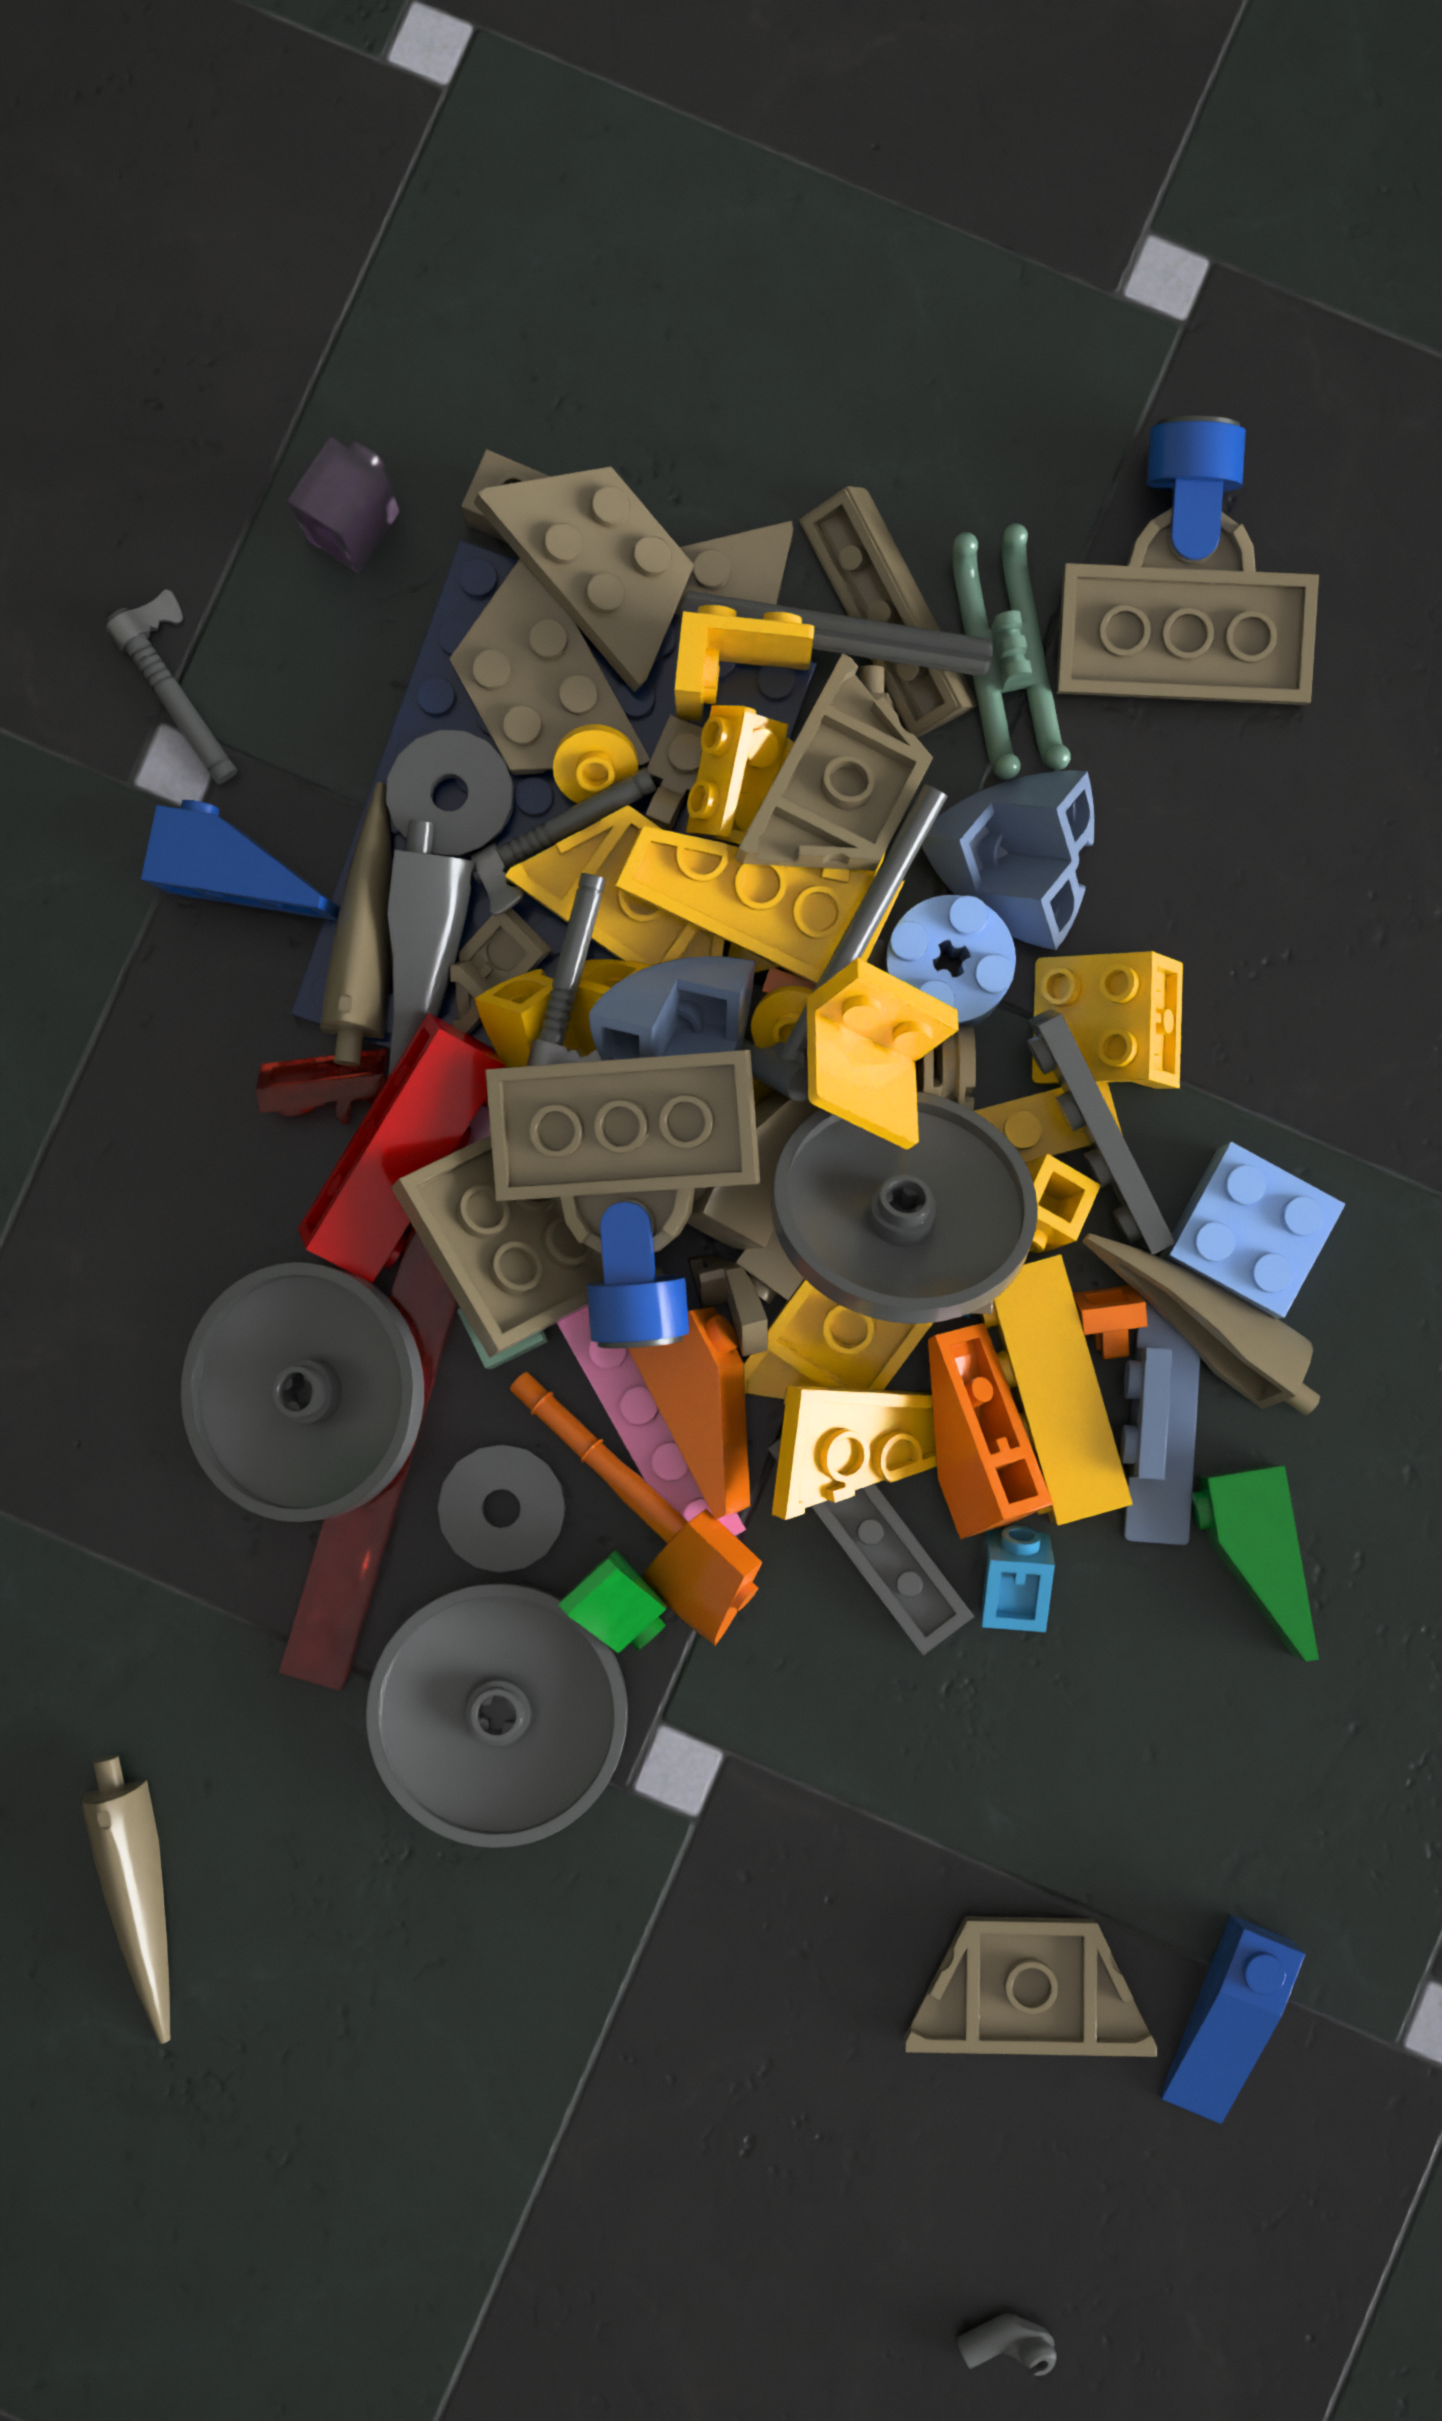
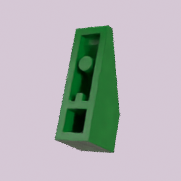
[1191,1464,1319,1662]
[558,1548,668,1653]

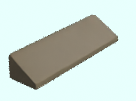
[799,486,978,738]

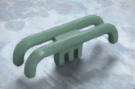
[952,523,1071,780]

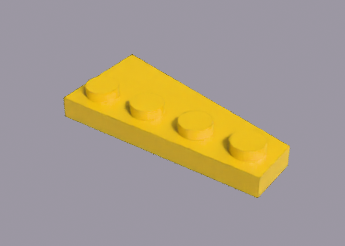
[614,826,905,985]

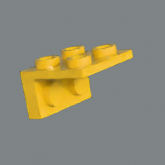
[674,605,815,723]
[1032,951,1183,1089]
[807,957,959,1150]

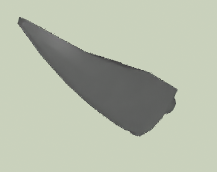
[387,820,475,1077]

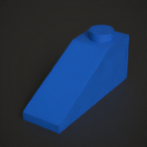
[141,800,340,921]
[1160,1914,1306,2124]

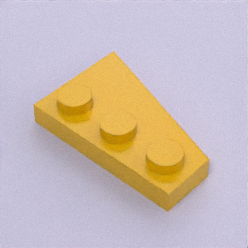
[772,1385,937,1520]

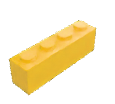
[979,1254,1133,1525]

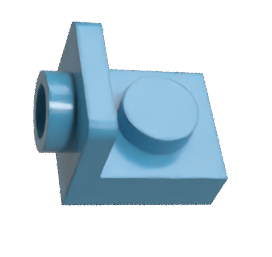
[980,1526,1055,1632]

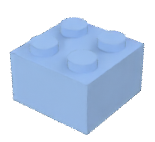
[1159,1142,1345,1319]

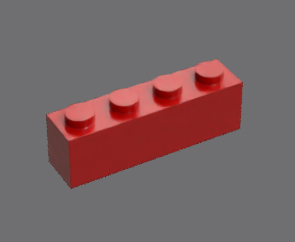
[297,1012,505,1283]

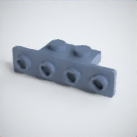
[1120,1294,1200,1545]

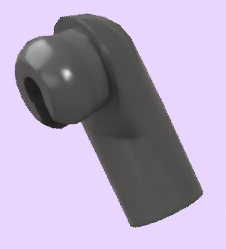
[956,2313,1057,2376]

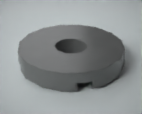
[386,730,514,859]
[437,1444,567,1573]

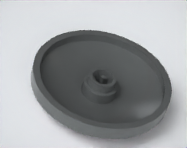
[771,1091,1038,1324]
[181,1262,424,1522]
[366,1582,628,1848]

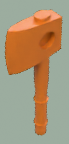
[510,1372,762,1646]

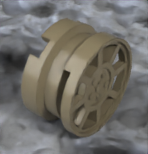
[918,1025,976,1111]

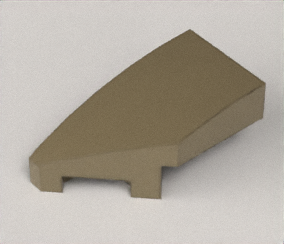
[450,908,553,1034]
[688,1254,768,1356]

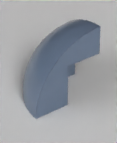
[921,770,1094,950]
[589,956,755,1061]

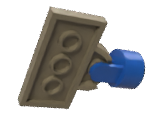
[1056,416,1319,705]
[486,1050,760,1348]

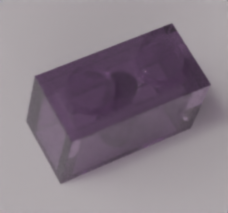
[287,437,399,573]

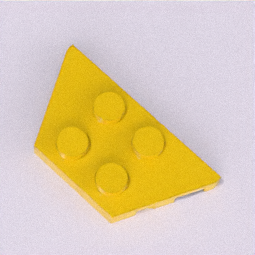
[504,805,725,965]
[743,1278,933,1404]

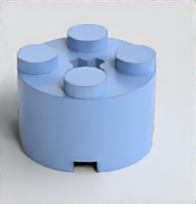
[883,895,1016,1026]

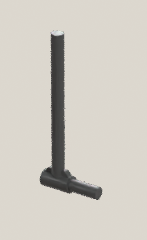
[742,784,948,1102]

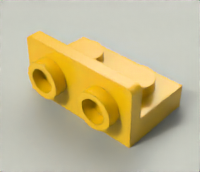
[685,705,788,846]

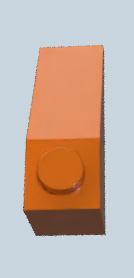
[628,1306,750,1520]
[928,1322,1053,1540]

